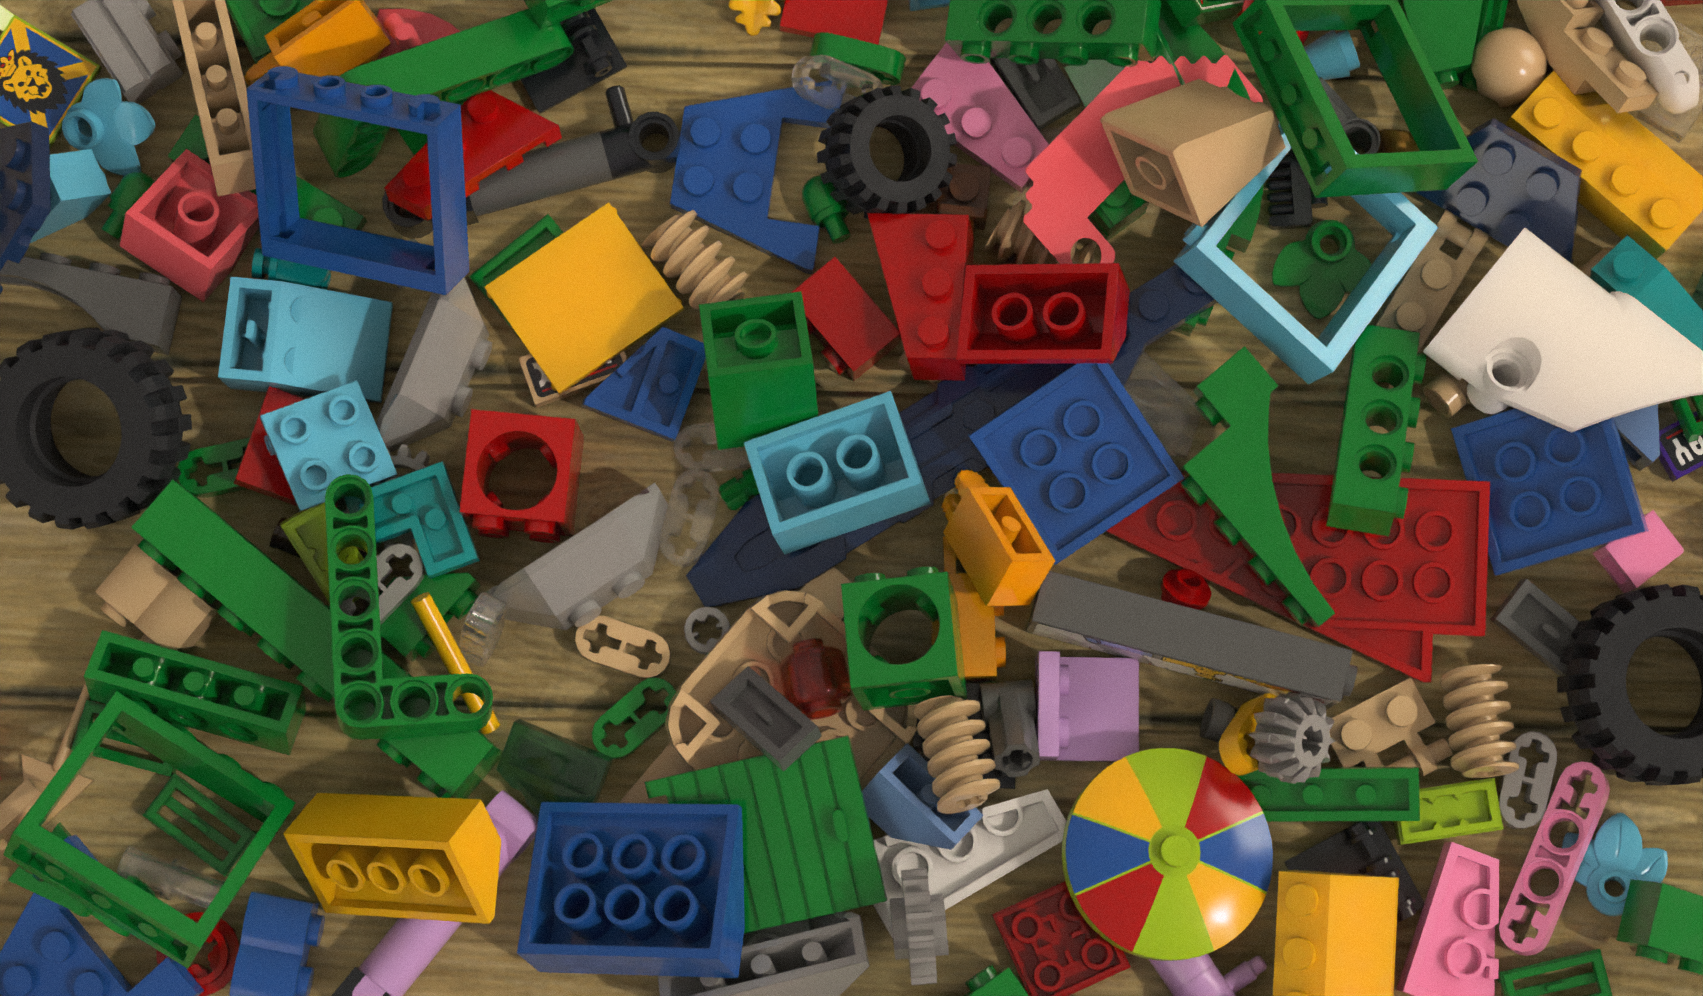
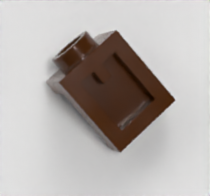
[936,163,991,234]

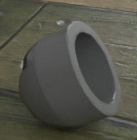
[1200,698,1238,742]

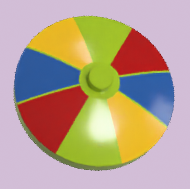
[1062,748,1273,961]

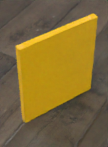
[484,202,684,395]

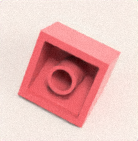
[120,149,260,302]

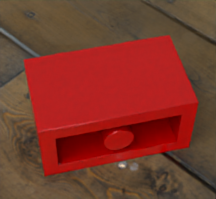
[791,257,901,382]

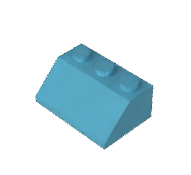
[743,391,931,555]

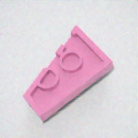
[911,42,1049,193]
[1396,842,1499,996]

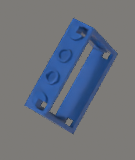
[247,66,470,295]

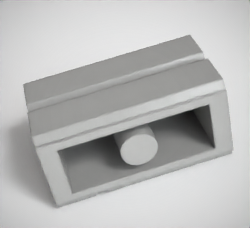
[71,0,184,104]

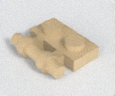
[1329,677,1453,777]

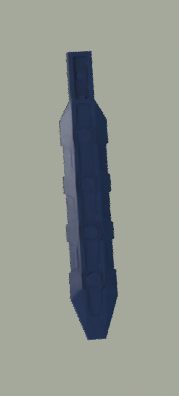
[686,264,1218,607]

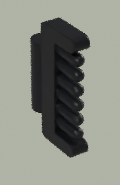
[1266,148,1328,230]

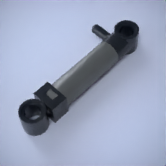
[382,85,680,239]

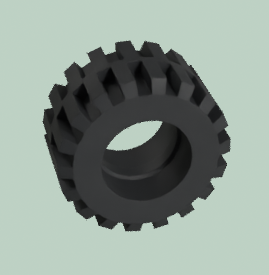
[817,85,957,219]

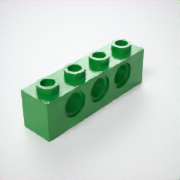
[945,0,1161,67]
[1326,325,1427,536]
[84,630,306,756]

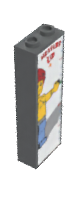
[1026,571,1357,710]

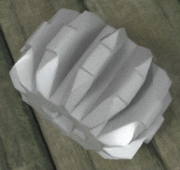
[1248,692,1336,784]

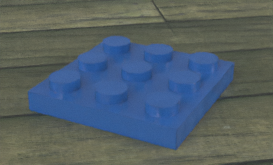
[968,363,1184,565]
[1451,408,1649,576]

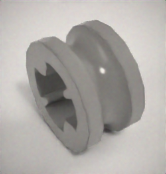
[684,606,730,655]

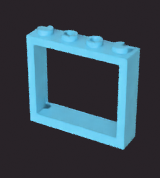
[1173,123,1438,385]

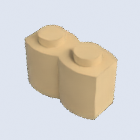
[95,544,219,653]

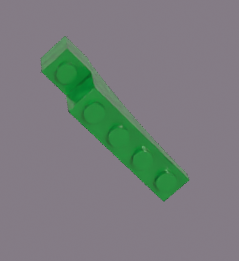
[1180,346,1335,628]

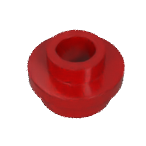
[1160,569,1212,610]

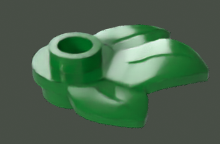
[1272,220,1371,320]

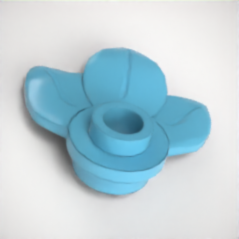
[62,78,155,176]
[1562,813,1668,916]

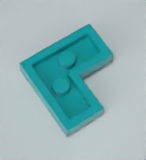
[344,461,480,579]

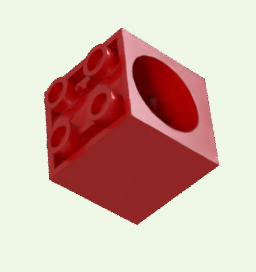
[459,409,584,543]

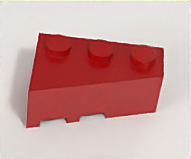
[867,213,975,381]

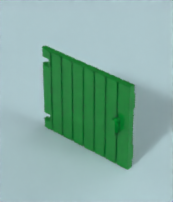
[644,735,887,933]

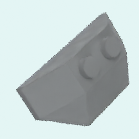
[376,277,492,452]
[480,483,669,630]
[658,911,870,996]

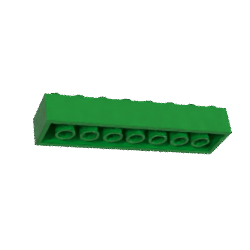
[131,479,505,799]

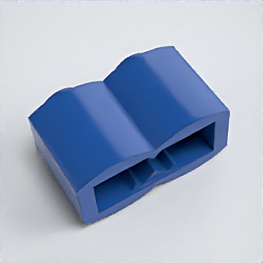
[229,891,325,996]

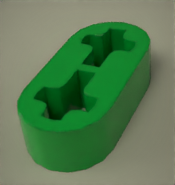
[808,32,906,85]
[177,438,250,498]
[592,677,676,760]

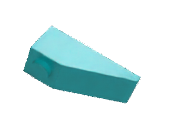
[1590,235,1703,351]

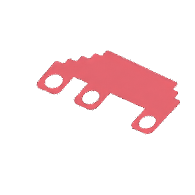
[1023,55,1263,264]

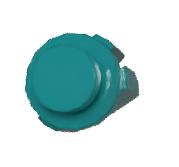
[252,248,331,289]

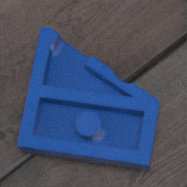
[581,327,706,442]

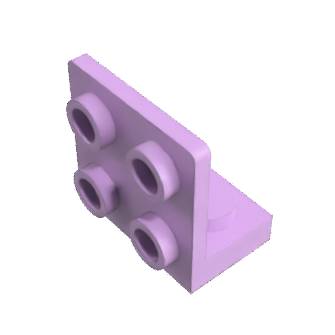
[1035,651,1139,762]

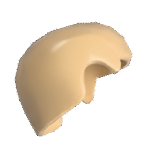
[1471,27,1547,108]

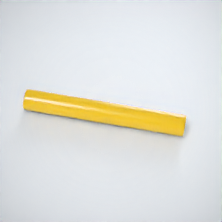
[411,592,500,735]

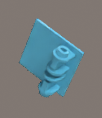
[260,381,397,512]

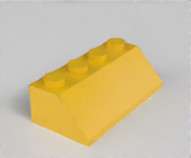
[1505,71,1703,260]
[283,793,501,924]
[1273,870,1399,996]

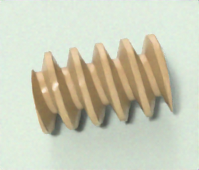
[983,200,1097,264]
[641,210,748,310]
[1440,664,1519,778]
[913,695,1001,814]

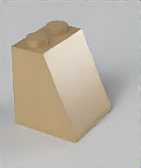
[1100,79,1286,227]

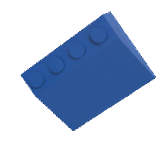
[517,802,745,978]

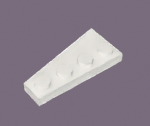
[873,789,1066,939]

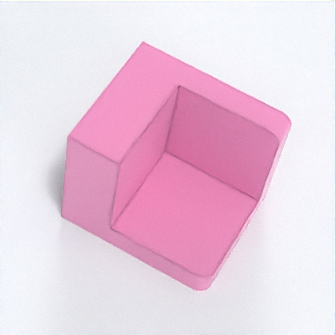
[1593,510,1684,593]

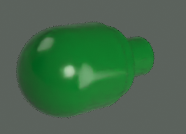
[101,172,155,240]
[802,175,851,244]

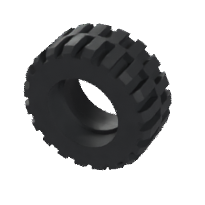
[0,328,192,530]
[1557,584,1703,786]

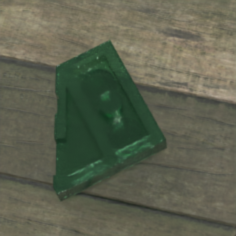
[496,719,614,817]

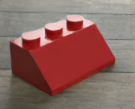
[956,263,1130,364]

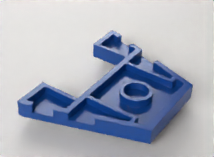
[670,80,840,274]
[0,835,204,996]

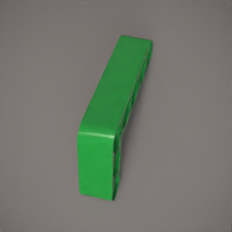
[313,9,574,178]
[325,474,493,740]

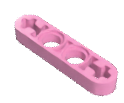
[1499,761,1610,956]

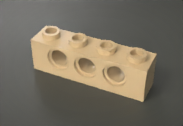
[172,0,256,197]

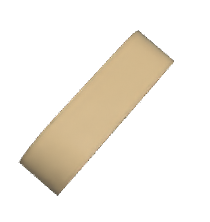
[575,616,672,680]

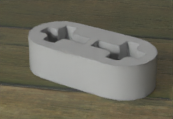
[340,544,425,625]
[1497,731,1557,829]

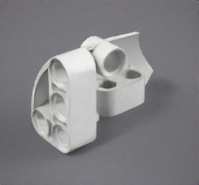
[1423,228,1703,433]

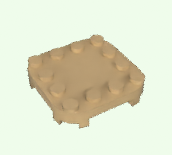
[665,590,917,810]

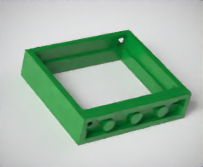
[1232,0,1478,198]
[3,691,296,969]

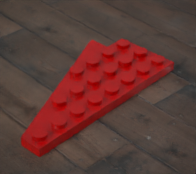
[1105,469,1490,683]

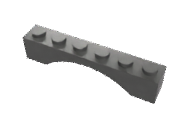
[0,253,183,355]

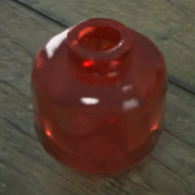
[778,638,852,720]

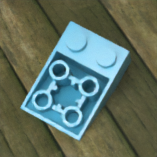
[218,277,393,403]

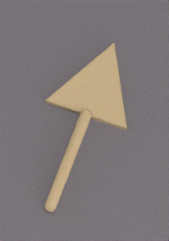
[21,683,95,828]

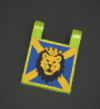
[0,5,102,149]

